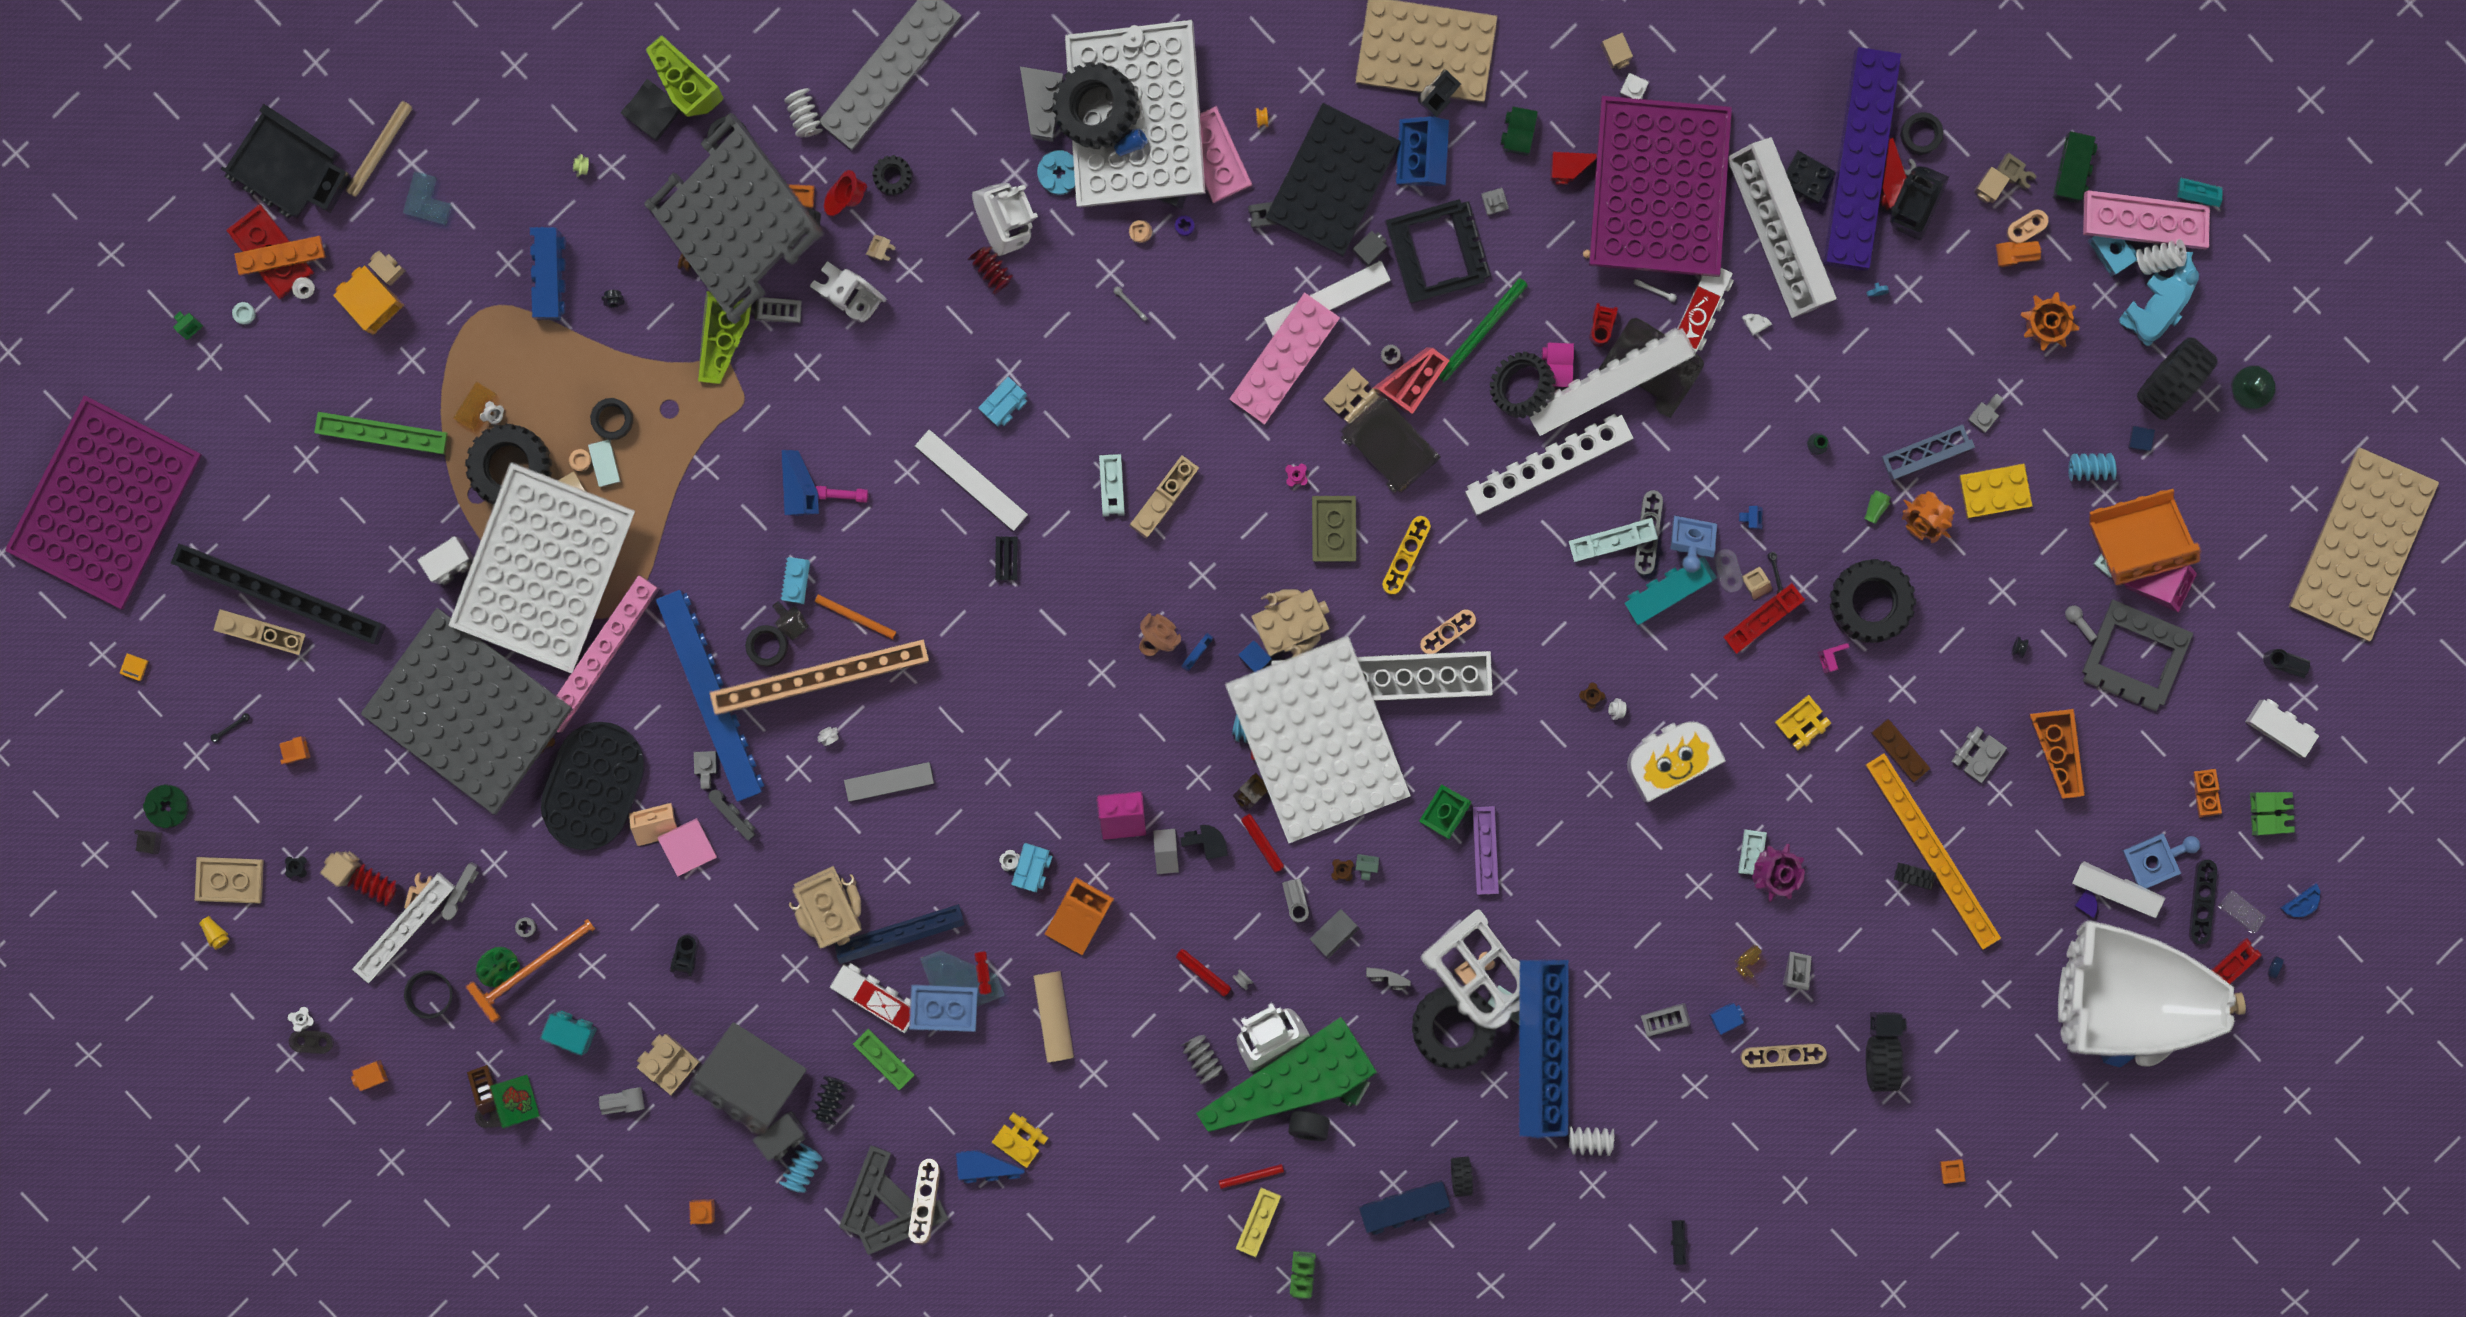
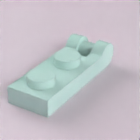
[1099,454,1125,517]

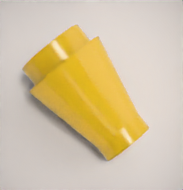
[199,916,229,950]

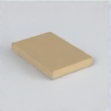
[195,857,264,903]

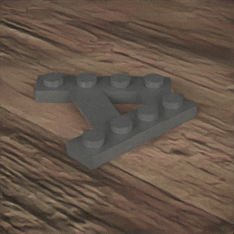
[839,1145,948,1255]

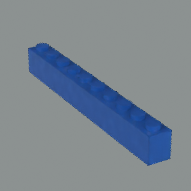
[656,590,765,802]

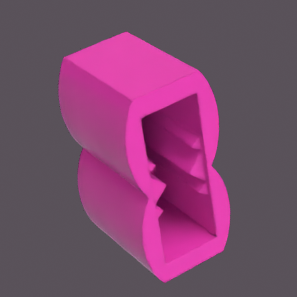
[1542,343,1574,388]

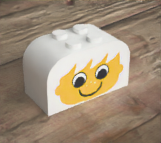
[1627,722,1725,802]

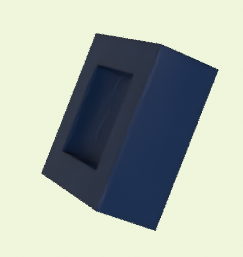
[2128,426,2155,452]

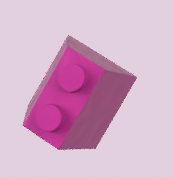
[2123,565,2197,613]
[1097,792,1146,840]

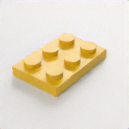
[1959,464,2032,518]

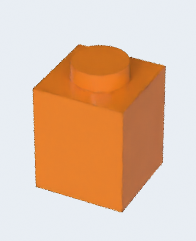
[351,1060,388,1091]
[689,1199,715,1224]

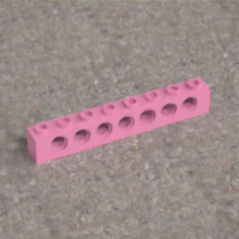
[557,576,660,732]

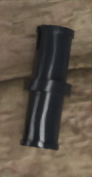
[1670,1220,1688,1265]

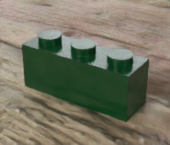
[2053,131,2098,203]

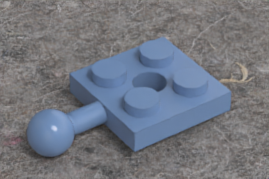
[1670,516,1717,572]
[2122,833,2200,888]

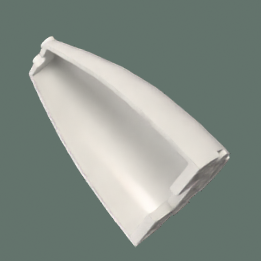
[2058,921,2235,1055]

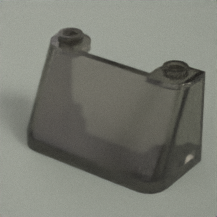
[1599,318,1704,418]
[1339,395,1441,494]

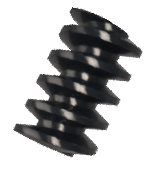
[811,1076,850,1125]

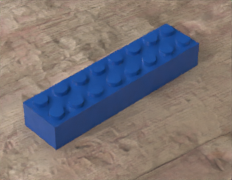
[1519,959,1568,1138]

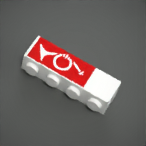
[1677,268,1734,353]

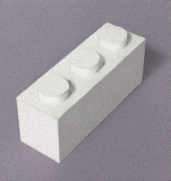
[2245,699,2319,758]

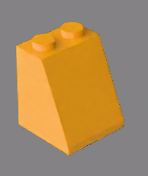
[333,265,404,335]

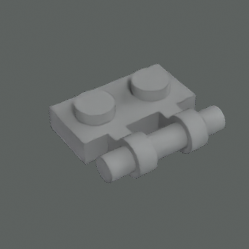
[1951,726,2007,783]

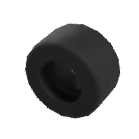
[1288,1111,1330,1141]

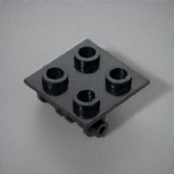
[1786,150,1835,204]

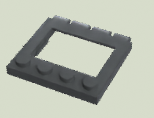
[2082,600,2193,712]

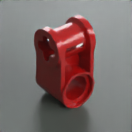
[1590,303,1618,347]

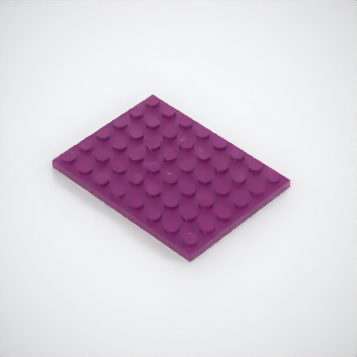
[1589,96,1732,277]
[4,395,202,610]

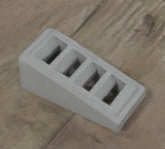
[755,297,801,323]
[1641,1003,1691,1037]

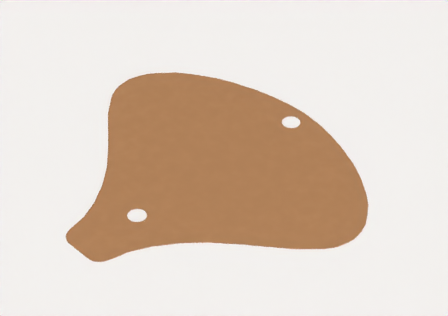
[441,305,744,619]

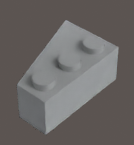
[1020,67,1064,142]

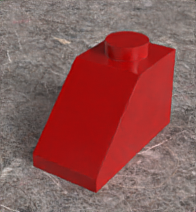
[1550,152,1597,185]

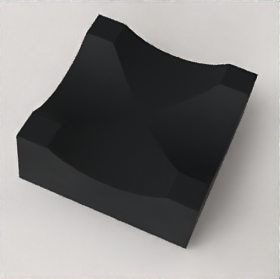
[621,79,681,141]

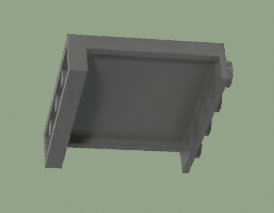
[688,1022,807,1136]

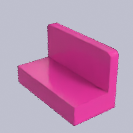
[1818,643,1849,673]

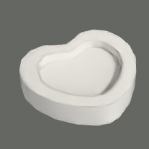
[1121,25,1144,48]

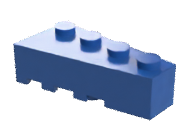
[530,227,566,320]

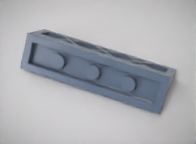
[1882,424,1975,481]

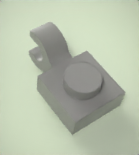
[1968,394,2004,433]
[694,751,717,789]

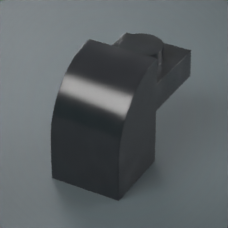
[1418,69,1461,117]
[1180,825,1228,860]

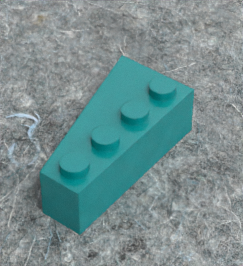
[1625,556,1717,625]

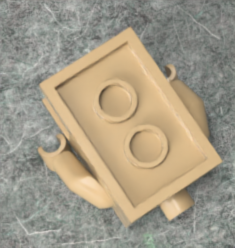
[1251,589,1330,659]
[789,866,861,948]

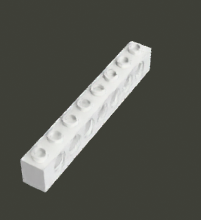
[1465,414,1633,516]

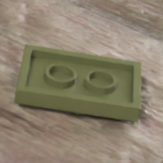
[1312,496,1356,562]

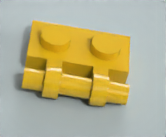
[1774,695,1831,751]
[992,1112,1048,1168]

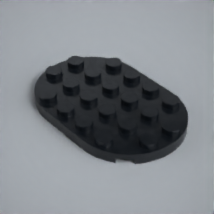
[541,722,645,850]

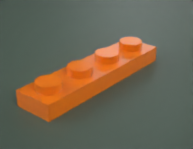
[234,236,326,276]

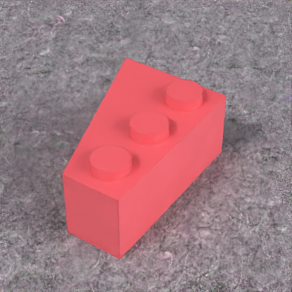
[1373,347,1450,414]

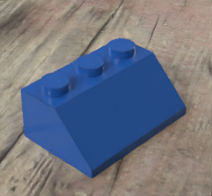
[1396,116,1449,186]

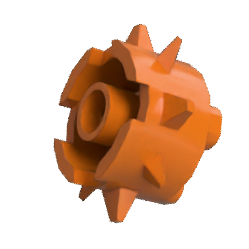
[2020,292,2079,351]
[1902,491,1955,543]

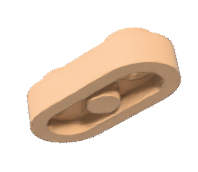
[2007,210,2048,244]

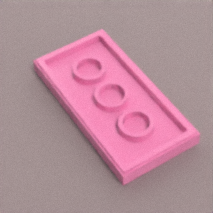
[1200,106,1252,203]

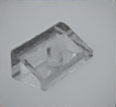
[2218,889,2266,934]

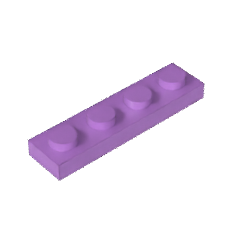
[1472,806,1499,895]

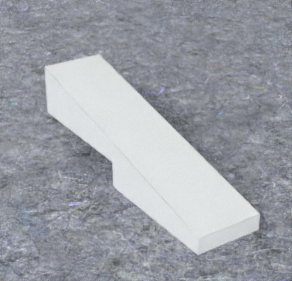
[2072,861,2165,918]

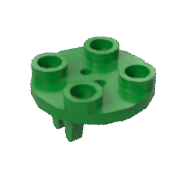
[476,947,520,988]

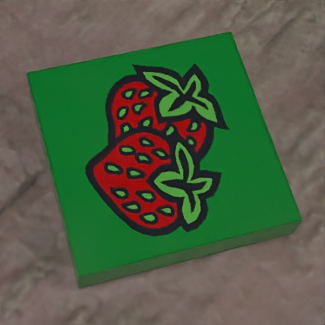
[490,1075,540,1128]

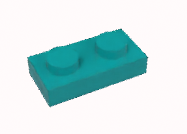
[2177,178,2223,207]

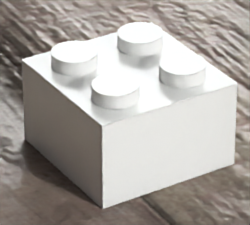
[418,536,474,585]

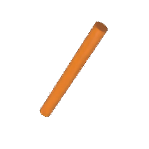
[815,594,897,639]

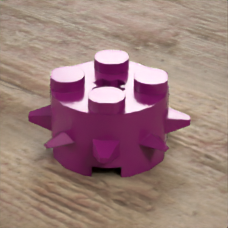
[1752,844,1805,902]

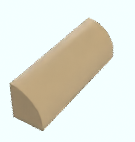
[1034,971,1074,1062]

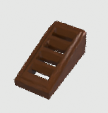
[467,1065,497,1115]

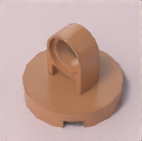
[1139,613,1181,656]

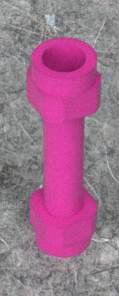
[816,486,868,503]

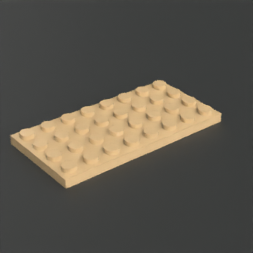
[2289,447,2439,642]

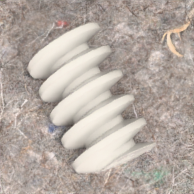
[784,88,823,137]
[2136,239,2187,275]
[1569,1127,1614,1156]

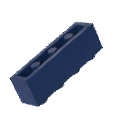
[1358,1180,1450,1235]

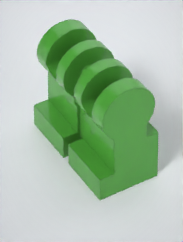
[2250,792,2295,835]
[1290,1251,1315,1298]

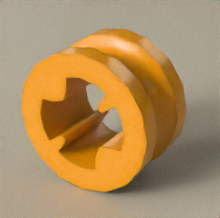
[1256,107,1268,128]

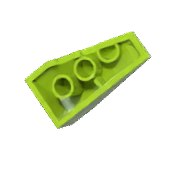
[646,35,724,117]
[698,291,751,384]

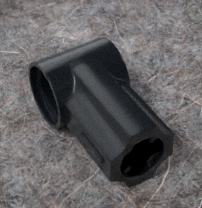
[2263,649,2310,679]

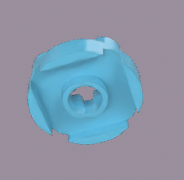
[1037,151,1075,195]

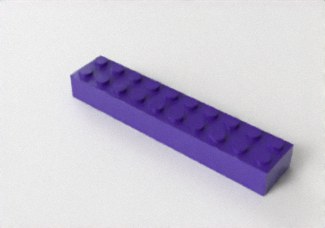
[1823,47,1901,271]

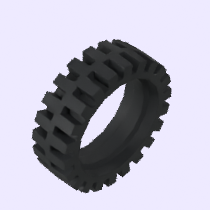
[1490,352,1556,418]

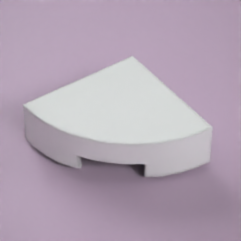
[1741,314,1772,336]

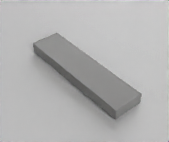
[844,762,934,802]

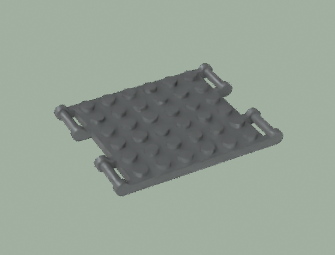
[644,113,823,324]

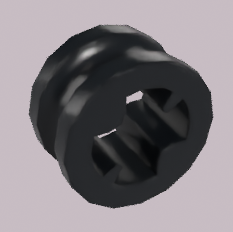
[2011,636,2029,658]

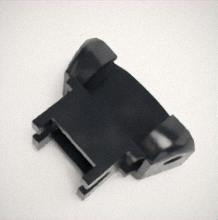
[1890,166,1949,241]

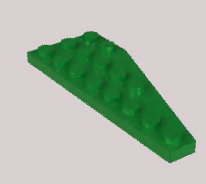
[1196,1017,1378,1132]

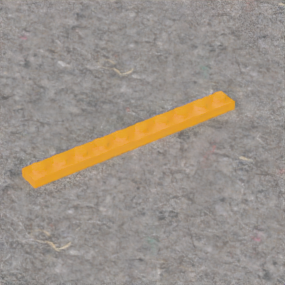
[1865,753,2001,950]

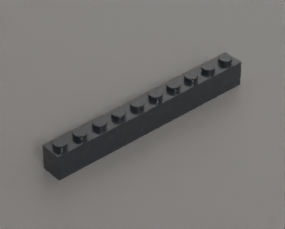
[170,543,386,645]

